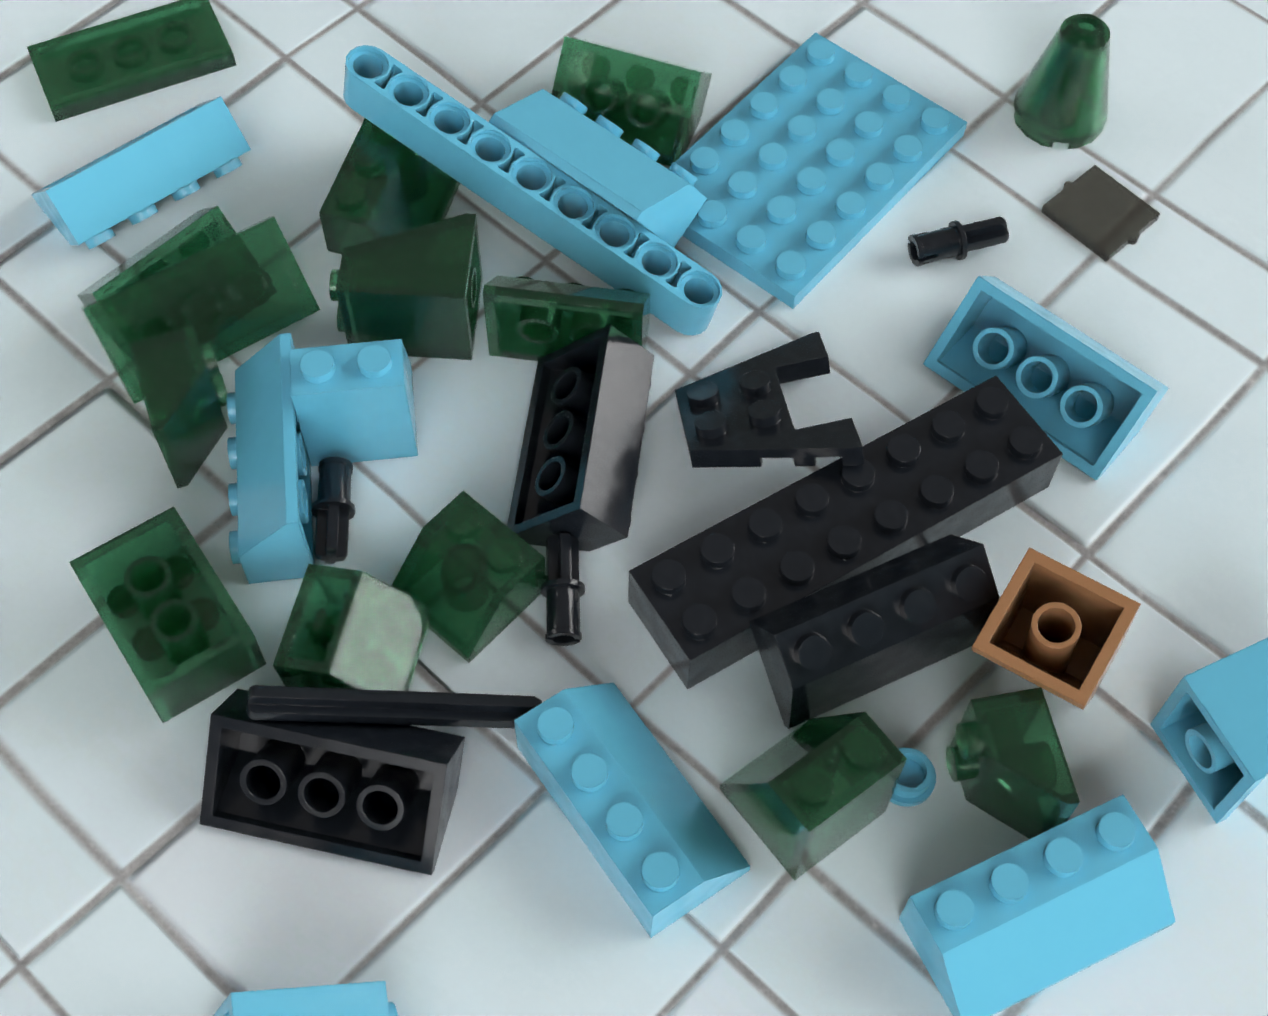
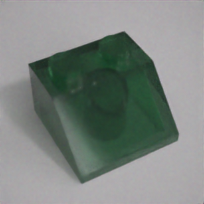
[128,325,228,488]
[389,491,546,663]
[946,687,1080,839]

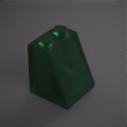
[329,213,483,360]
[719,712,907,881]

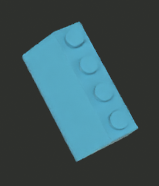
[489,89,707,247]
[31,96,251,249]
[923,276,1169,480]
[226,333,316,584]
[514,682,751,938]
[899,794,1176,1016]

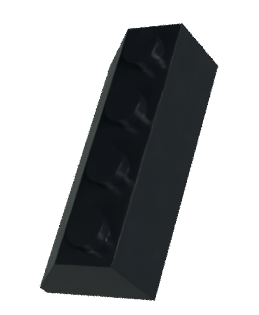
[505,324,654,551]
[749,534,1000,729]
[200,689,465,875]

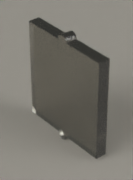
[1041,165,1160,262]

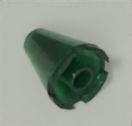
[1013,14,1110,149]

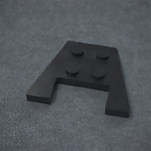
[675,332,865,468]

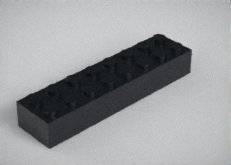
[628,376,1063,689]

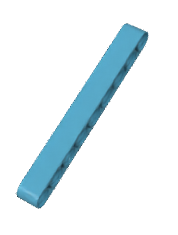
[343,45,722,336]

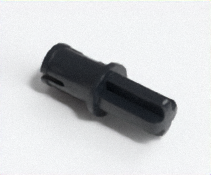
[908,216,1009,267]
[311,457,356,565]
[541,533,585,646]

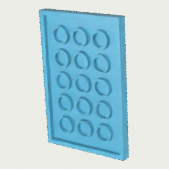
[668,32,967,309]

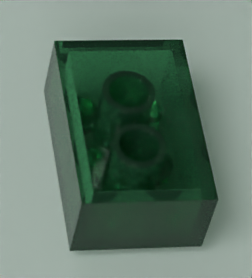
[69,506,266,723]

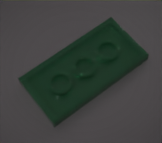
[27,0,236,122]
[81,216,320,404]

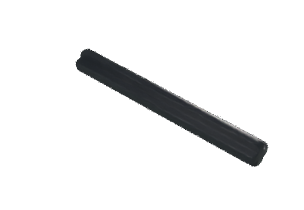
[246,685,542,729]

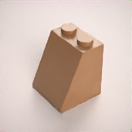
[971,547,1141,710]

